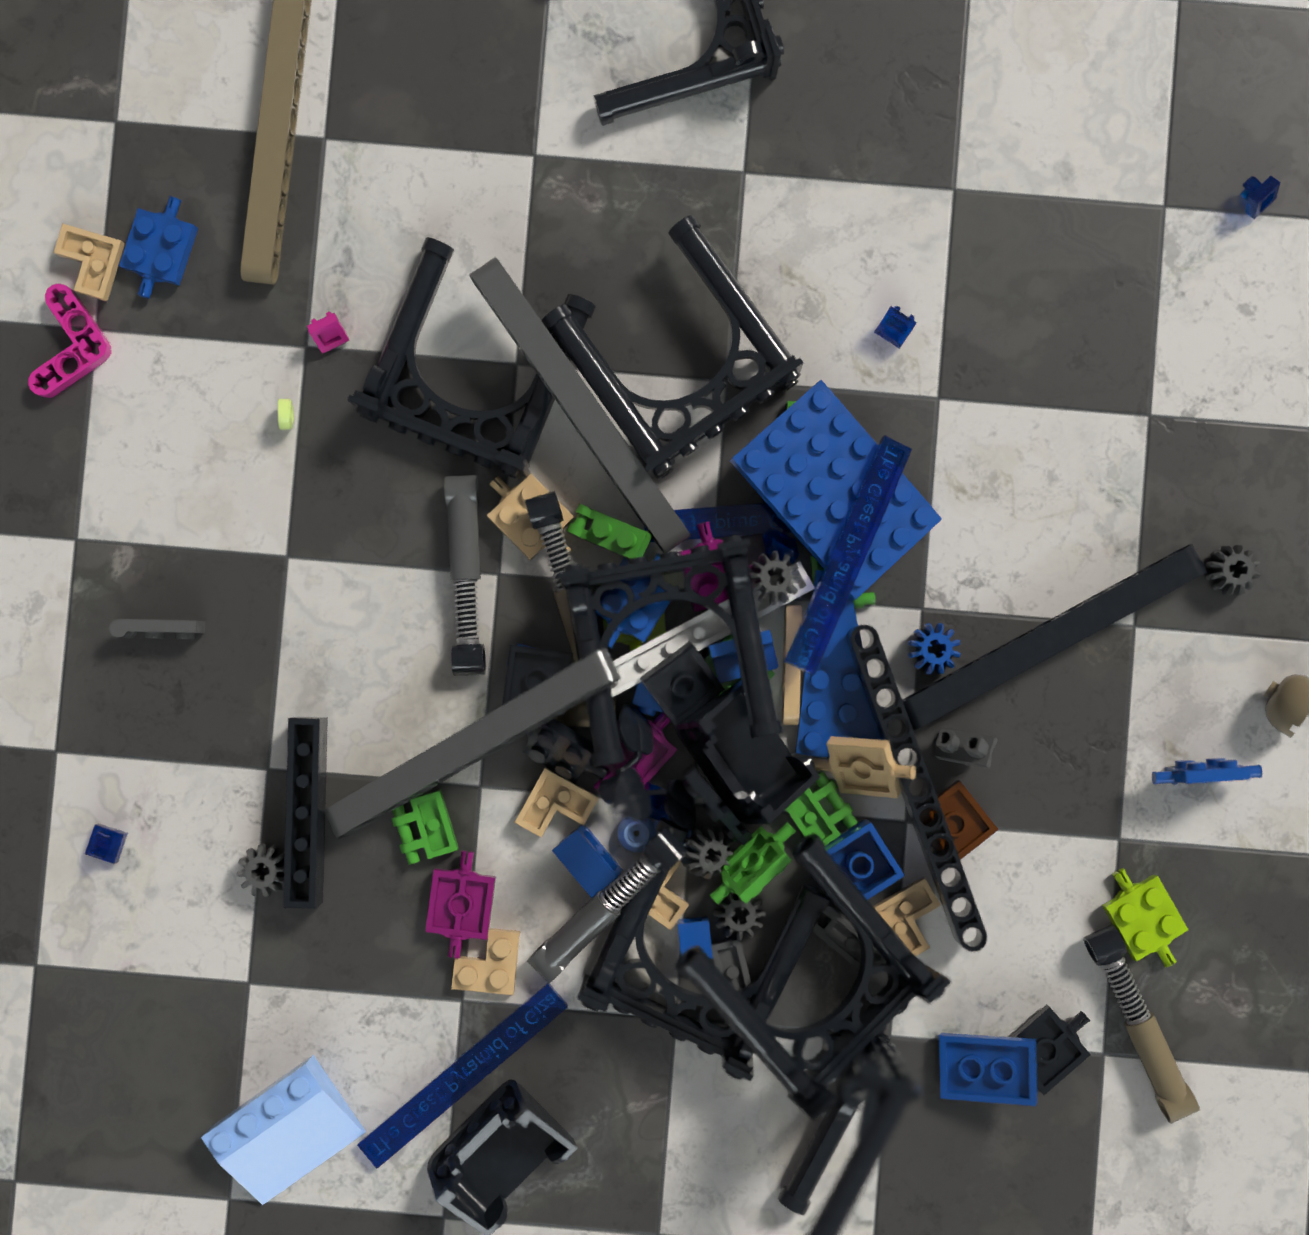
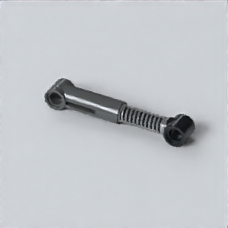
[444,475,486,676]
[527,827,687,983]

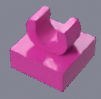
[307,311,350,354]

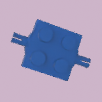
[119,196,198,299]
[595,553,671,649]
[1152,758,1263,785]

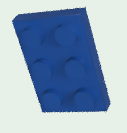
[939,1033,1038,1106]

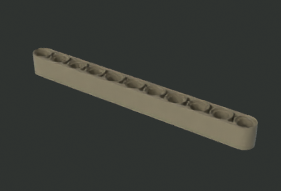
[241,0,312,285]

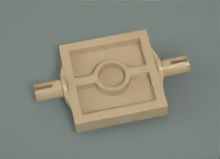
[487,474,574,561]
[813,736,916,798]

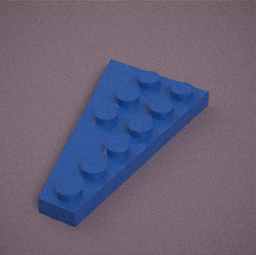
[795,570,882,758]

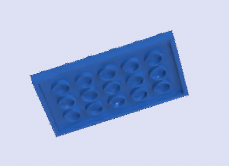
[729,380,942,601]

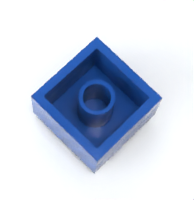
[825,819,905,899]

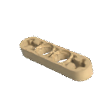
[782,605,802,725]

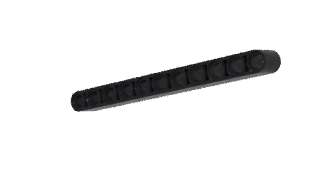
[902,544,1207,731]
[846,624,987,952]

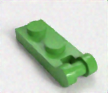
[566,503,653,559]

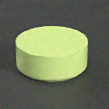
[278,399,294,430]

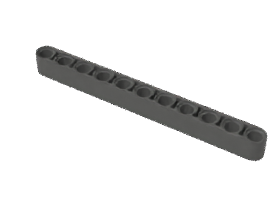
[469,257,691,553]
[324,649,621,839]

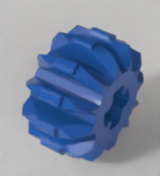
[908,623,961,675]

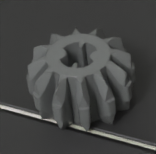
[1204,544,1261,596]
[750,551,801,606]
[681,824,734,879]
[237,843,285,897]
[713,892,766,941]

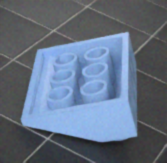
[201,1055,366,1205]

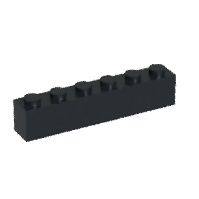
[283,717,328,908]

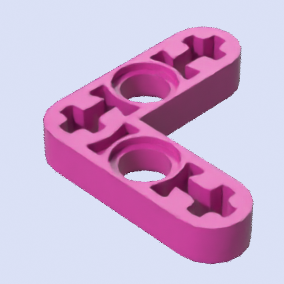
[28,284,112,398]

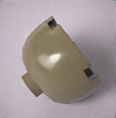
[1264,674,1309,738]

